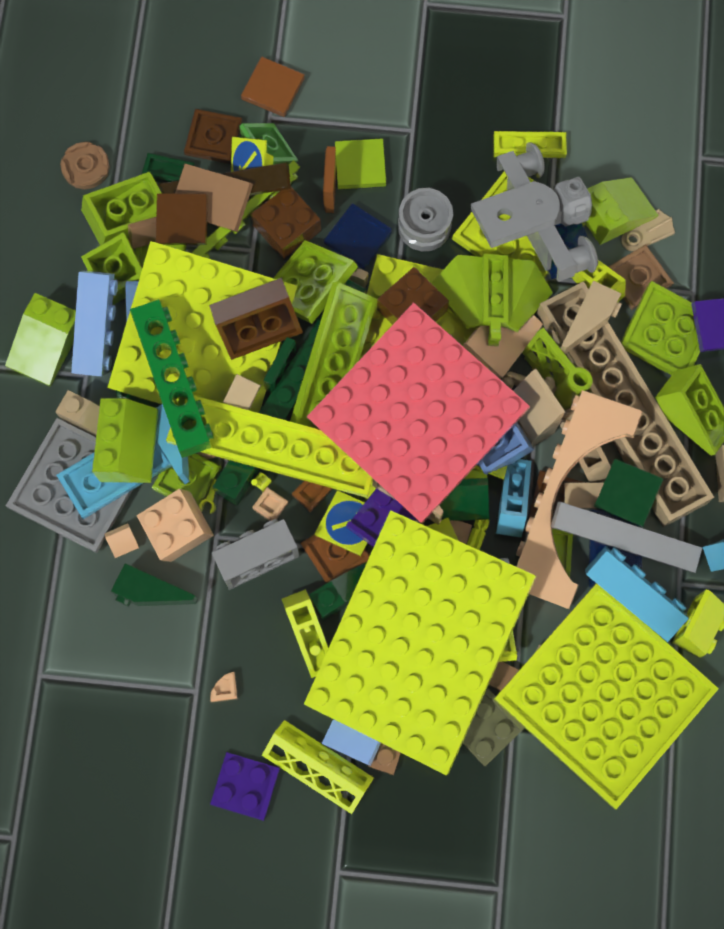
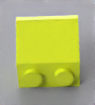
[672,589,724,658]

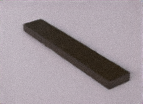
[157,163,291,196]

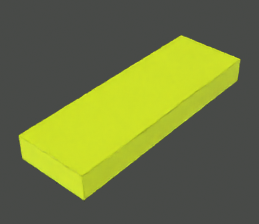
[494,131,567,158]

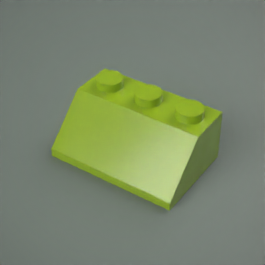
[92,398,159,483]

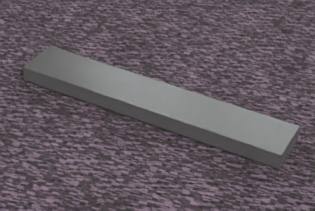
[551,502,702,573]

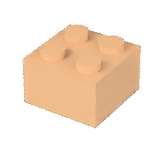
[137,489,214,562]

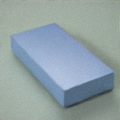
[322,719,381,766]

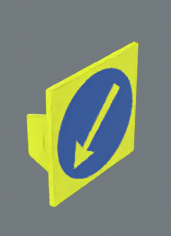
[231,137,274,172]
[314,490,367,556]

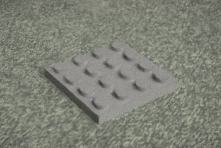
[6,418,133,553]

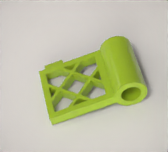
[522,328,593,410]

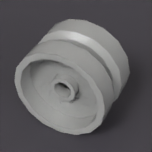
[398,188,453,252]

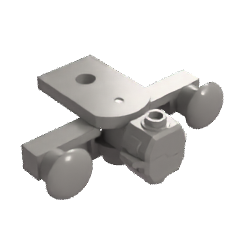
[471,142,598,282]

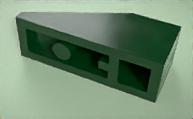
[309,562,367,622]
[111,563,198,607]

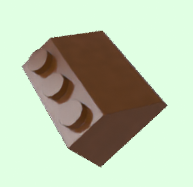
[209,278,303,360]

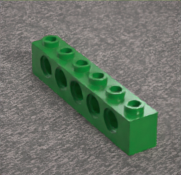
[130,300,214,458]

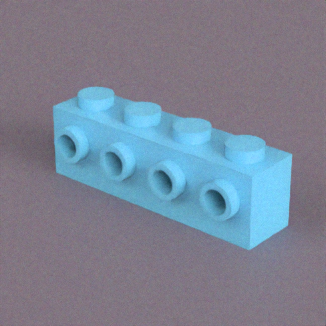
[585,546,689,642]

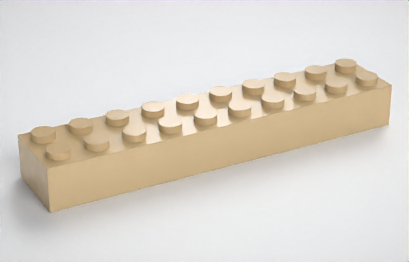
[537,281,714,528]

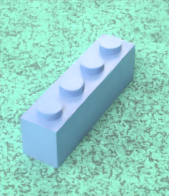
[71,271,118,377]

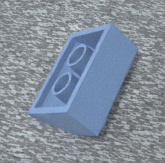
[478,422,534,474]

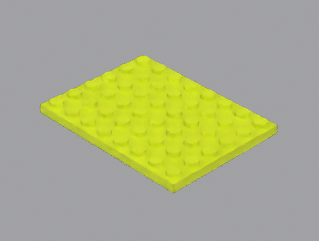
[304,510,537,775]

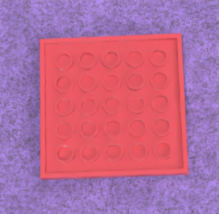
[307,303,530,524]

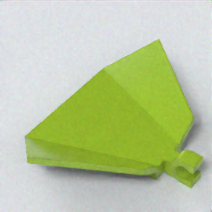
[431,254,553,346]

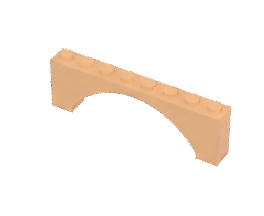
[516,390,642,609]

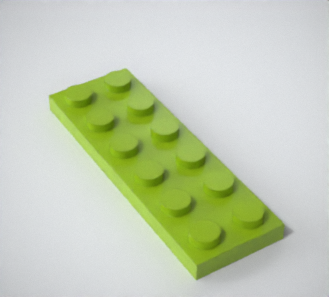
[290,282,377,430]

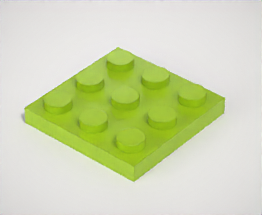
[274,240,358,324]
[621,281,700,375]

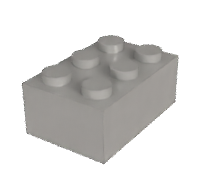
[212,519,299,590]

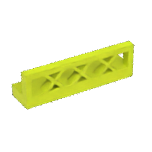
[262,720,374,814]

